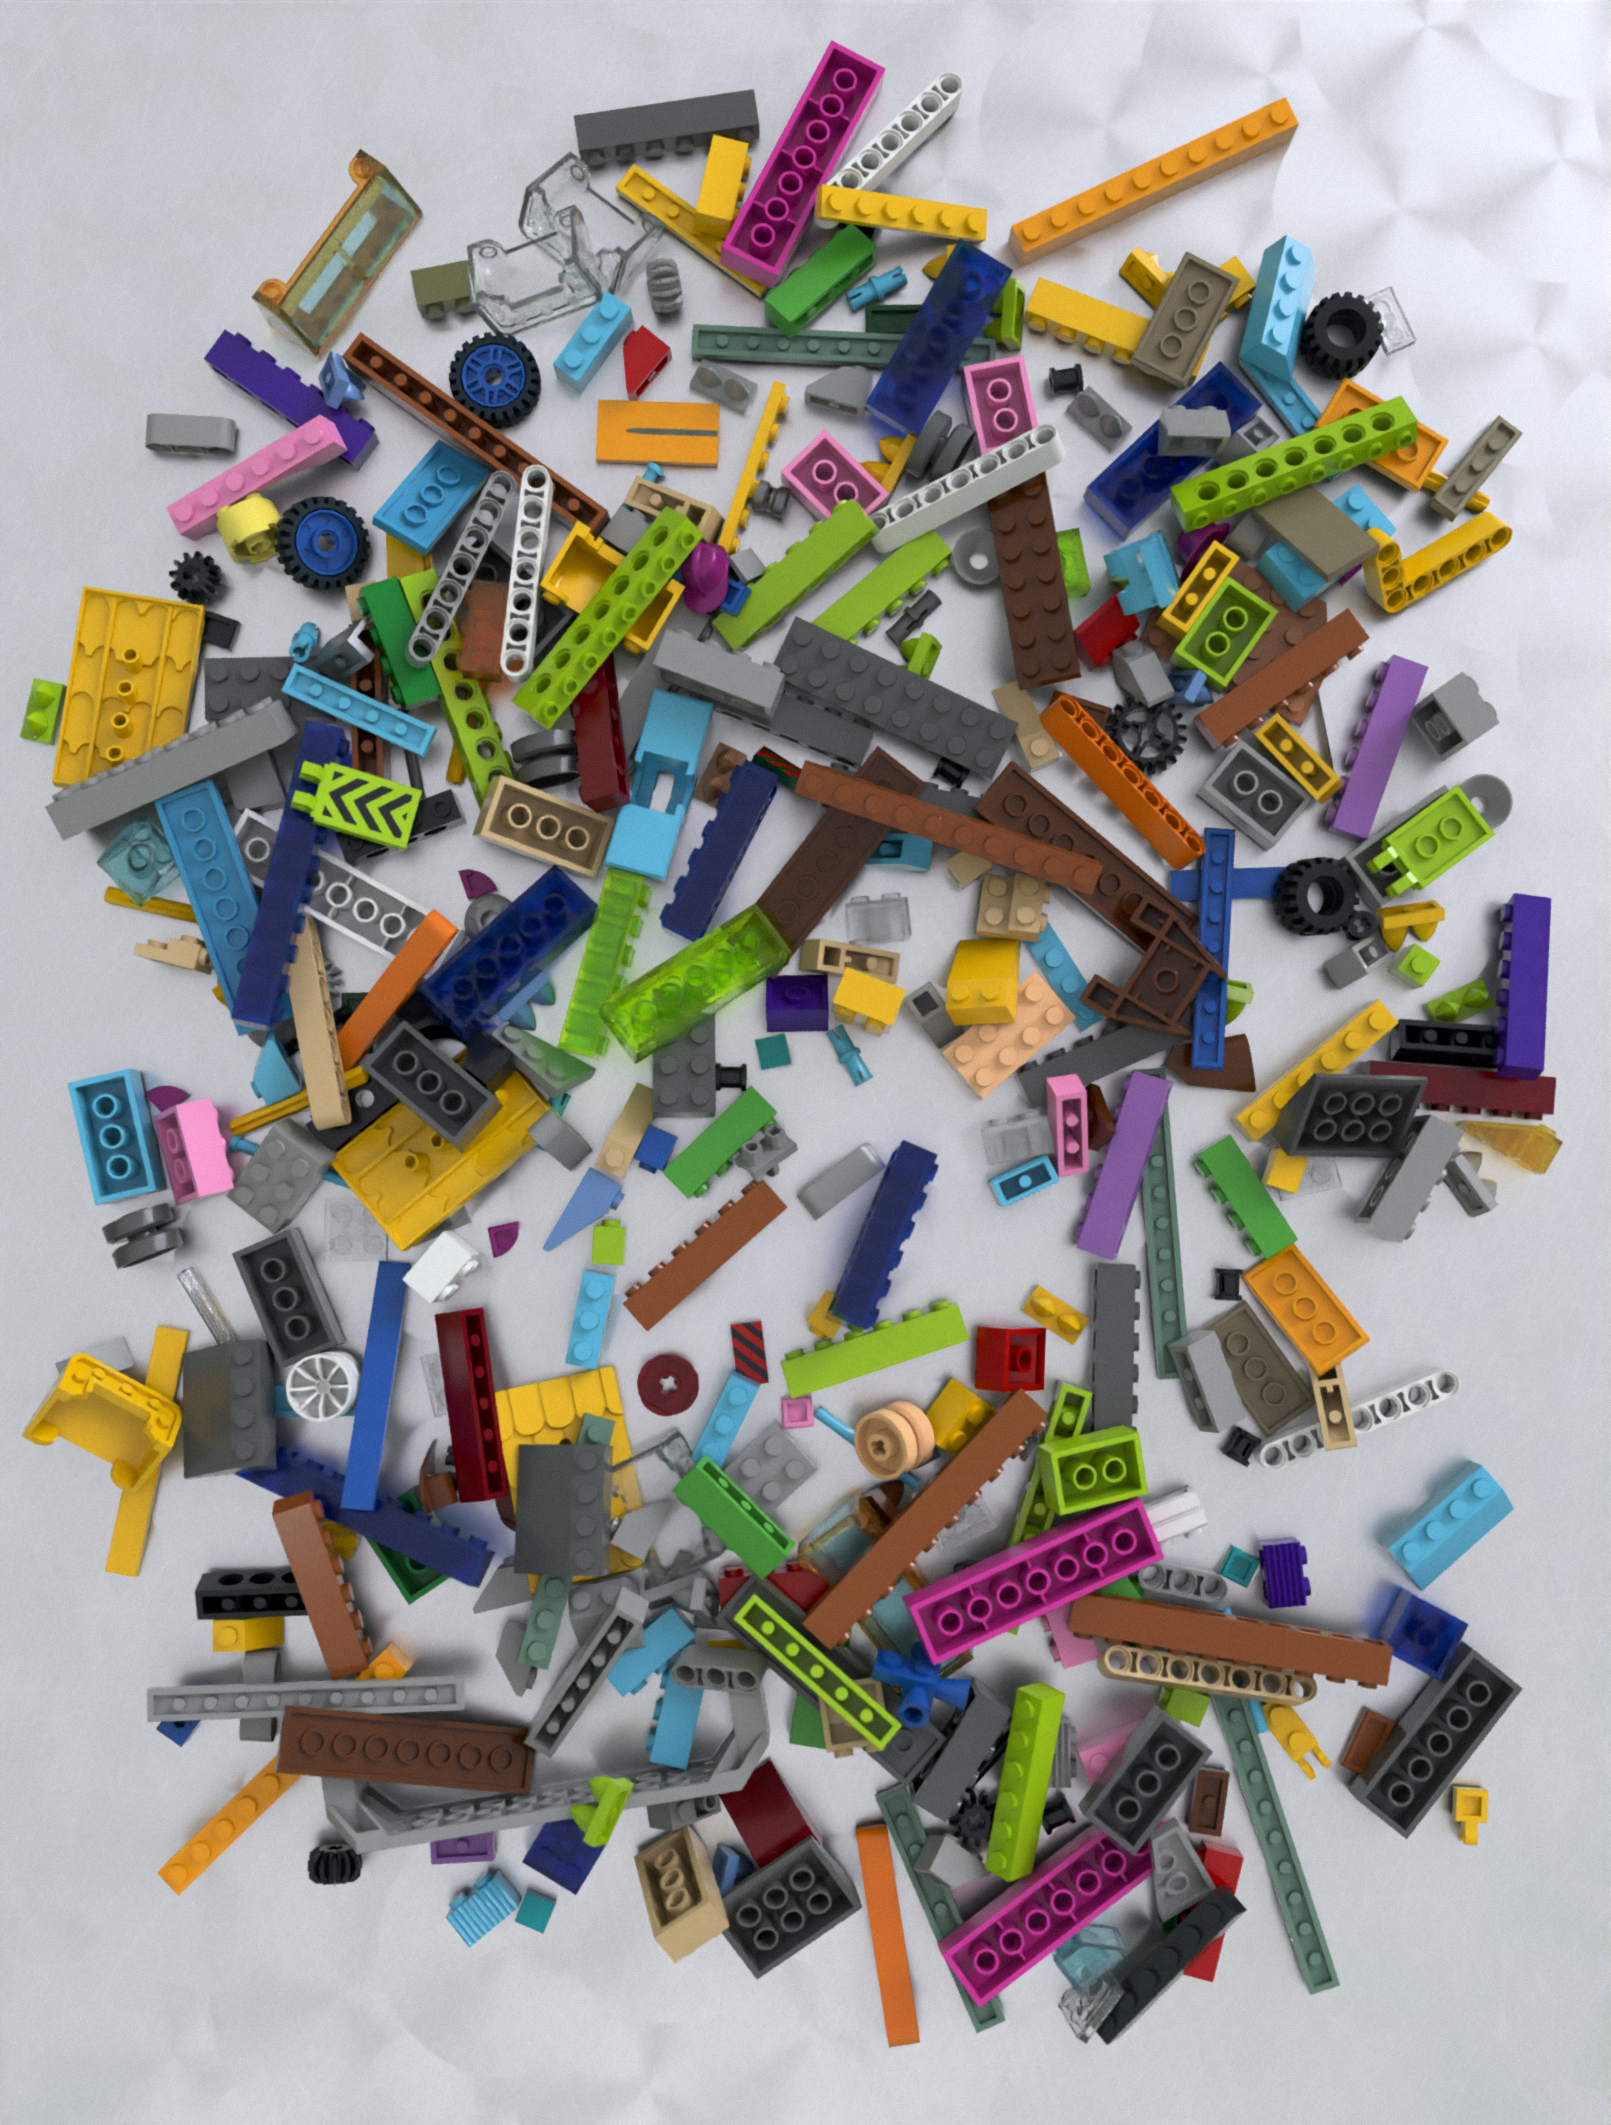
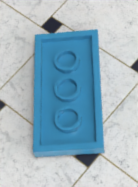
[372,440,491,556]

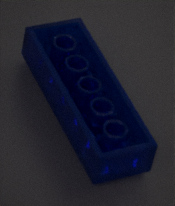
[865,238,1013,438]
[1083,361,1263,540]
[659,759,780,949]
[418,865,599,1042]
[824,1140,939,1333]

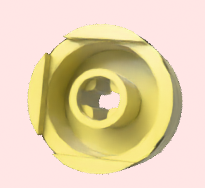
[216,493,281,564]

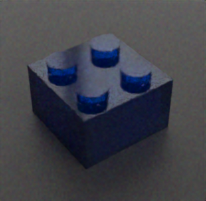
[1376,1588,1469,1681]
[522,1818,606,1895]

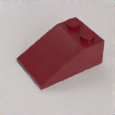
[718,1758,823,1869]

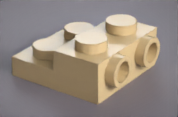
[976,872,1051,942]
[133,935,214,975]
[818,1677,891,1758]

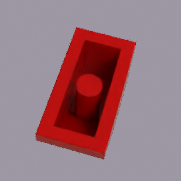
[623,325,672,401]

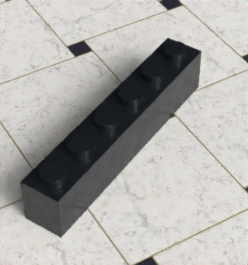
[1086,1884,1247,2045]

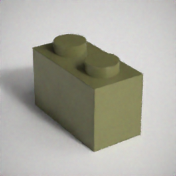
[410,259,481,319]

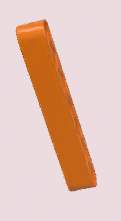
[1040,694,1206,870]
[337,909,459,1072]
[856,1823,920,2048]

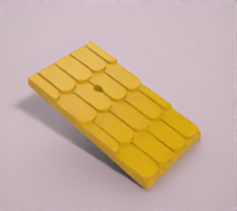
[52,586,206,803]
[331,1033,560,1251]
[495,1365,653,1596]

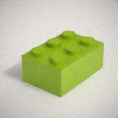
[1168,576,1279,694]
[1037,1425,1148,1516]

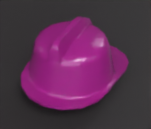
[1177,522,1230,583]
[680,541,729,614]

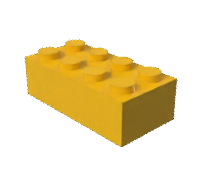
[831,966,906,1037]

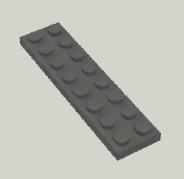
[773,616,1019,780]
[714,1573,947,1787]

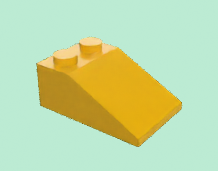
[945,938,1021,1026]

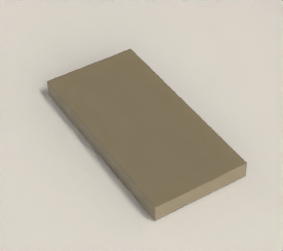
[1129,251,1240,390]
[1251,484,1380,583]
[1201,1300,1315,1438]

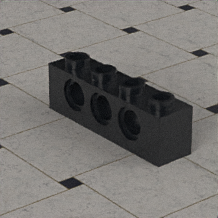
[335,789,467,867]
[1390,1019,1499,1069]
[306,1074,400,1153]
[195,1570,308,1620]

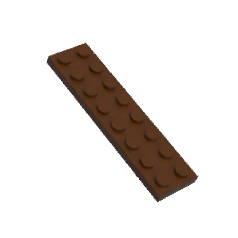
[987,471,1081,691]
[726,746,926,979]
[972,760,1199,954]
[275,1705,535,1795]

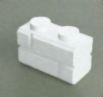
[1143,1486,1208,1549]

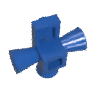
[871,1641,971,1728]

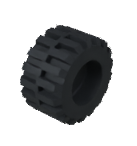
[1300,292,1384,380]
[1272,857,1360,936]

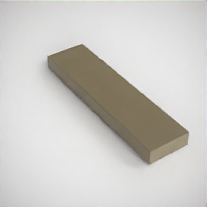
[1428,415,1523,522]

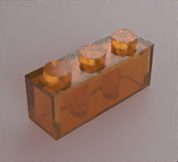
[456,579,509,683]

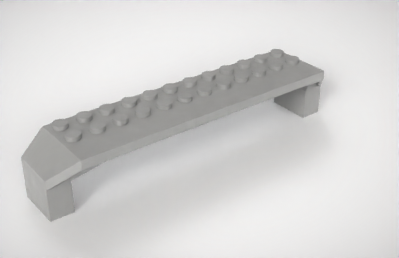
[321,1681,770,1854]

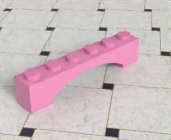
[166,415,348,541]

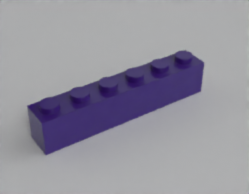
[204,330,379,472]
[1493,893,1551,1081]

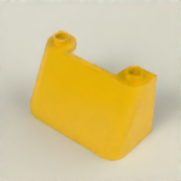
[539,520,685,655]
[22,1353,183,1495]

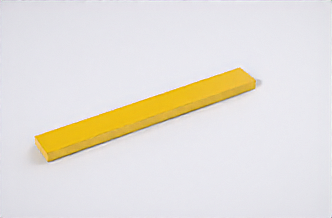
[105,1325,190,1577]

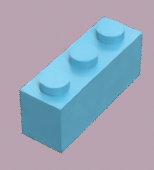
[553,291,634,394]
[565,1269,617,1369]
[690,1369,761,1468]
[607,1603,697,1697]
[646,1662,704,1770]

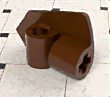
[1164,1033,1256,1092]
[419,1440,459,1514]

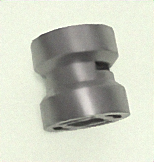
[752,479,790,518]

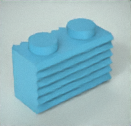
[988,1154,1059,1207]
[446,1870,521,1947]

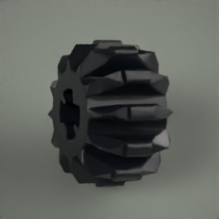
[169,551,223,604]
[948,1790,997,1847]
[308,1844,362,1885]

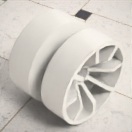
[286,1350,362,1422]

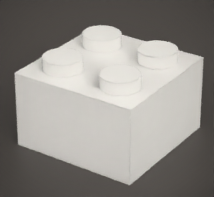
[402,1230,481,1304]

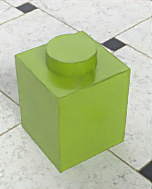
[1389,943,1441,989]
[591,1220,627,1265]
[1158,1687,1211,1728]

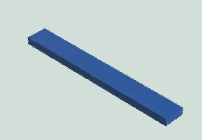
[1190,827,1235,1071]
[340,1261,411,1513]

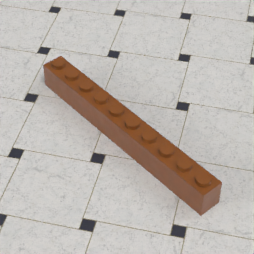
[342,332,610,541]
[794,760,1103,896]
[801,1386,1048,1650]
[1067,1591,1393,1689]

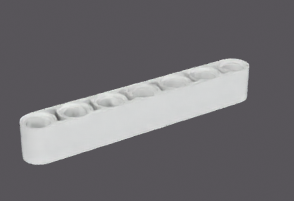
[813,71,964,229]
[869,423,1067,553]
[500,464,553,683]
[1254,1367,1461,1471]

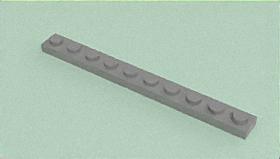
[147,1676,465,1722]

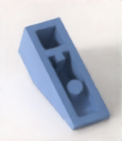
[542,1168,625,1252]

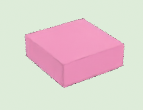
[781,1395,814,1429]

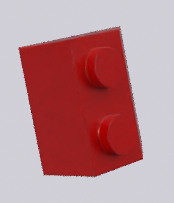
[1074,590,1140,672]
[975,1326,1046,1392]

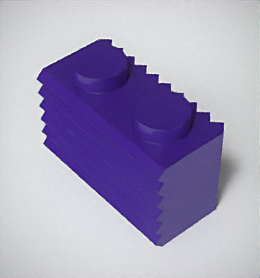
[1257,1538,1311,1609]

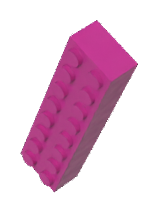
[720,40,886,289]
[902,1497,1165,1665]
[937,1820,1164,2008]

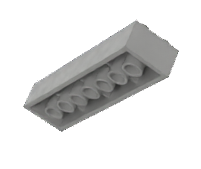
[45,696,299,841]

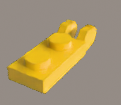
[1261,1702,1332,1780]

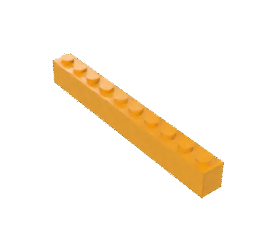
[1008,97,1299,267]
[157,1641,414,1896]

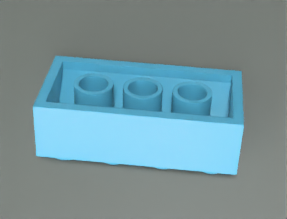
[1239,235,1316,383]
[1379,1461,1514,1591]

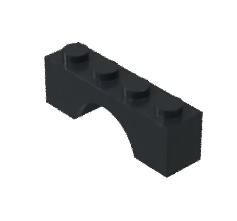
[396,987,516,1094]

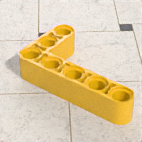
[1362,512,1513,613]

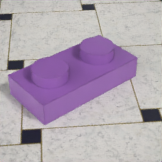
[430,1832,496,1865]

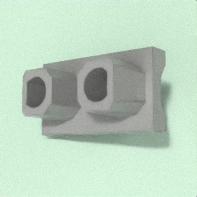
[735,1123,798,1180]

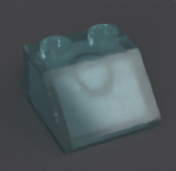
[97,813,180,908]
[1051,1924,1129,1993]

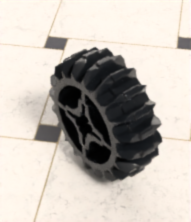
[1104,697,1187,776]

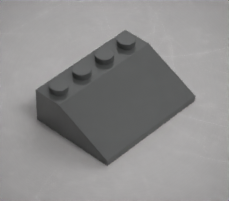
[1272,1073,1428,1158]
[183,1339,276,1479]
[514,1444,613,1576]
[721,1835,862,1979]

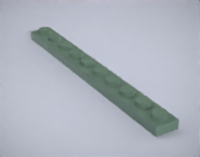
[691,324,996,371]
[1133,1068,1187,1380]
[1211,1679,1340,1995]

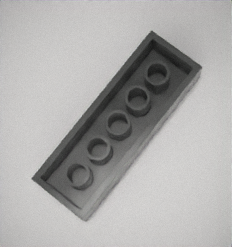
[1348,1641,1523,1839]

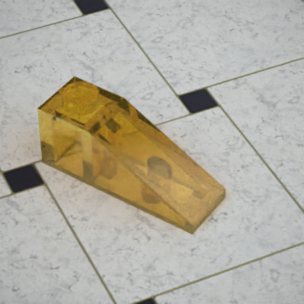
[1455,1120,1563,1174]

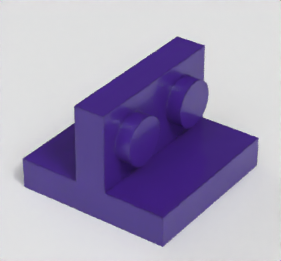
[766,975,829,1032]

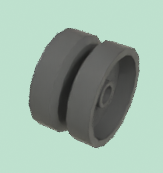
[905,410,976,483]
[510,729,580,790]
[102,1203,184,1270]

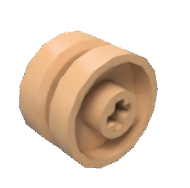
[854,1401,935,1480]

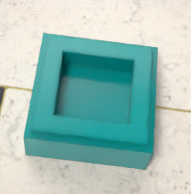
[755,1033,791,1070]
[1217,1545,1261,1588]
[515,1889,556,1933]

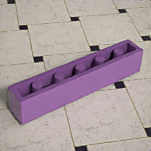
[1324,655,1428,844]
[1075,1070,1174,1260]

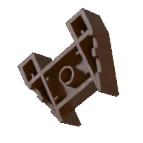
[1079,894,1228,1040]

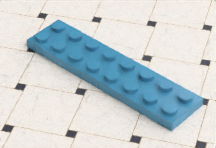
[154,779,294,1036]

